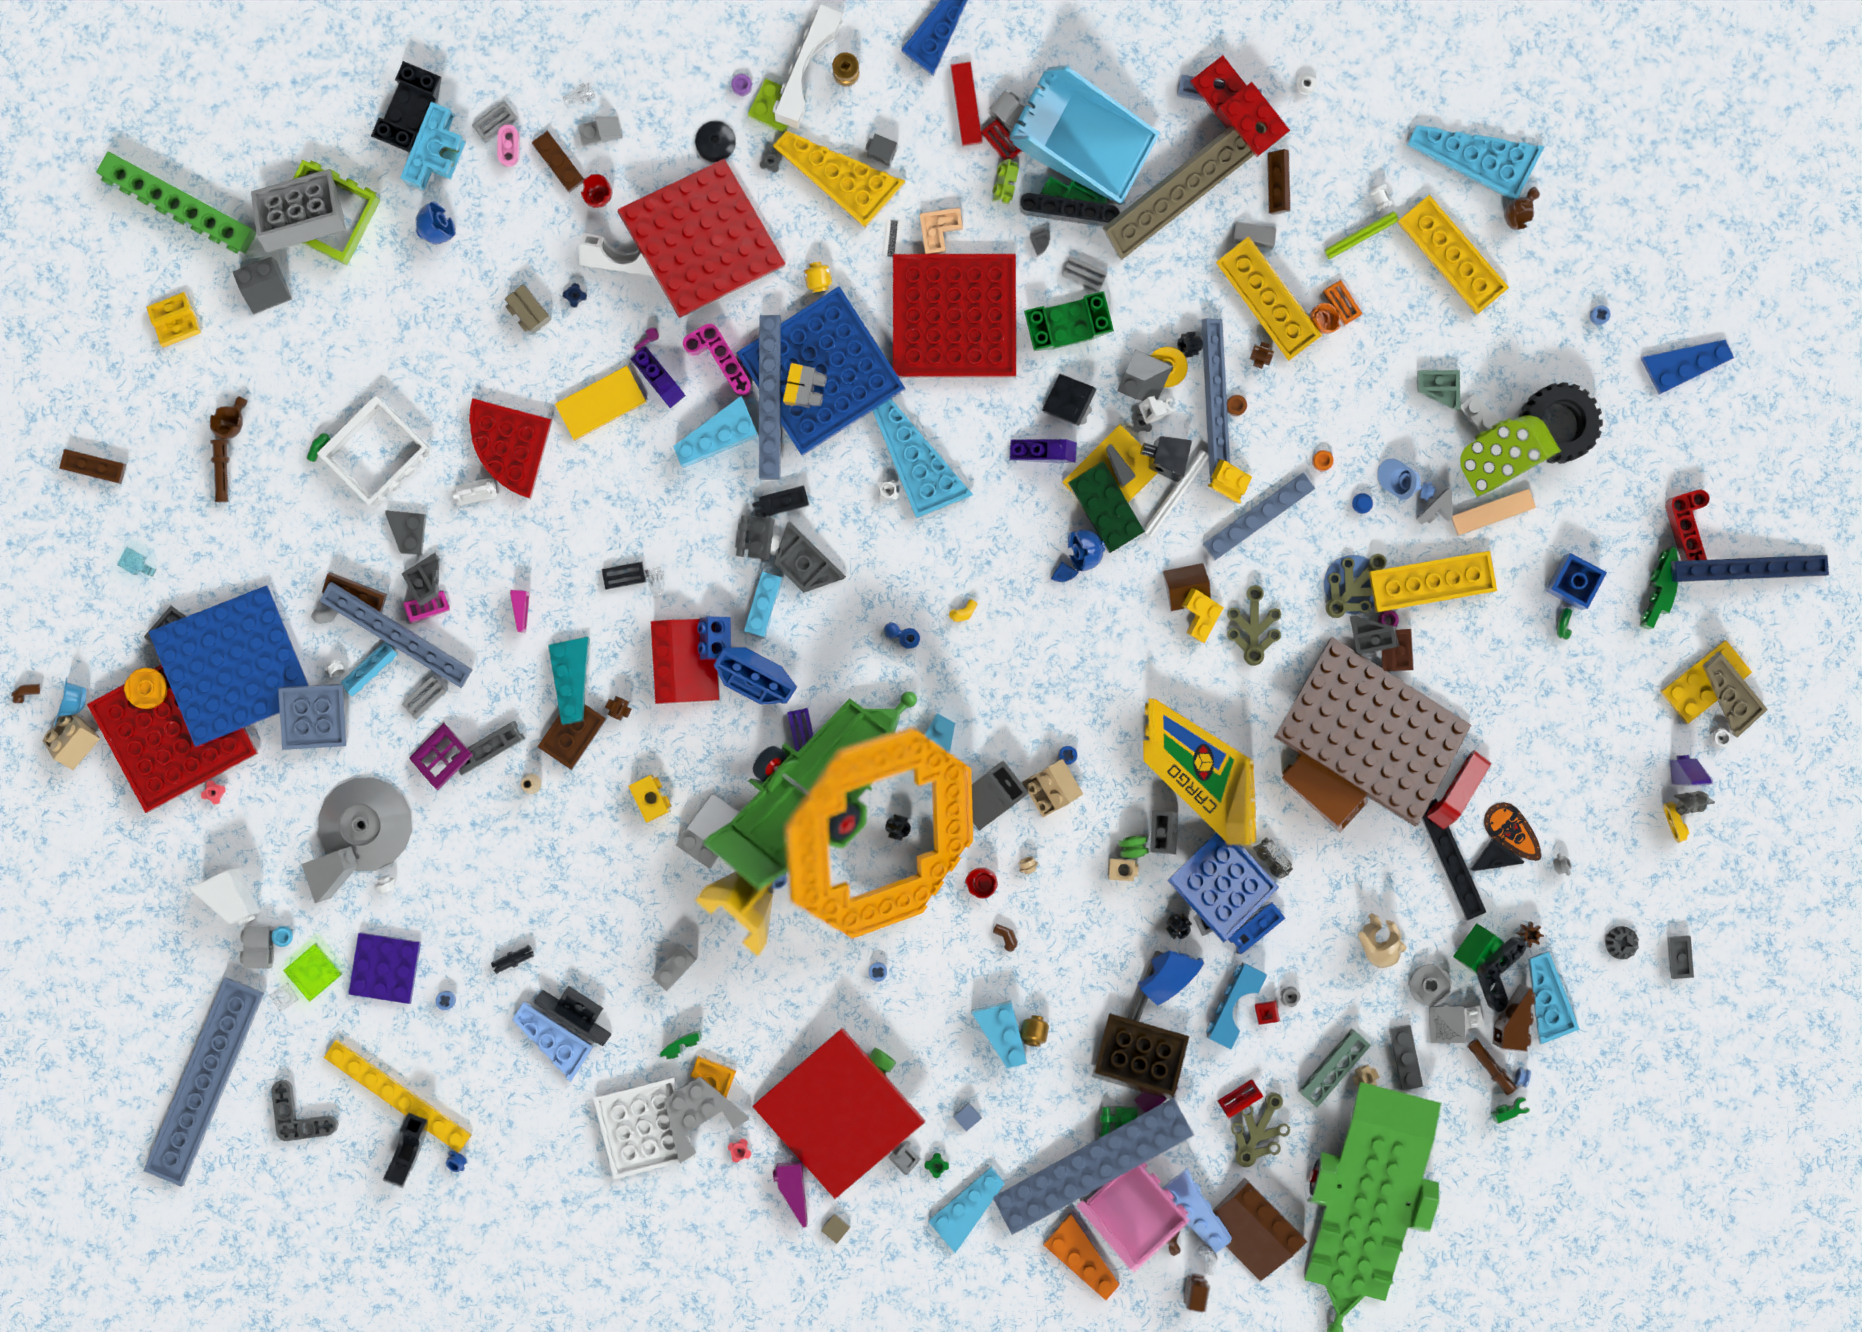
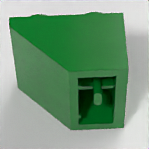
[1453,923,1504,977]

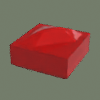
[1254,1000,1280,1025]

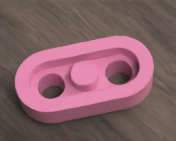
[497,125,519,167]

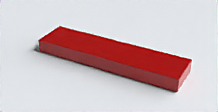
[950,62,982,146]

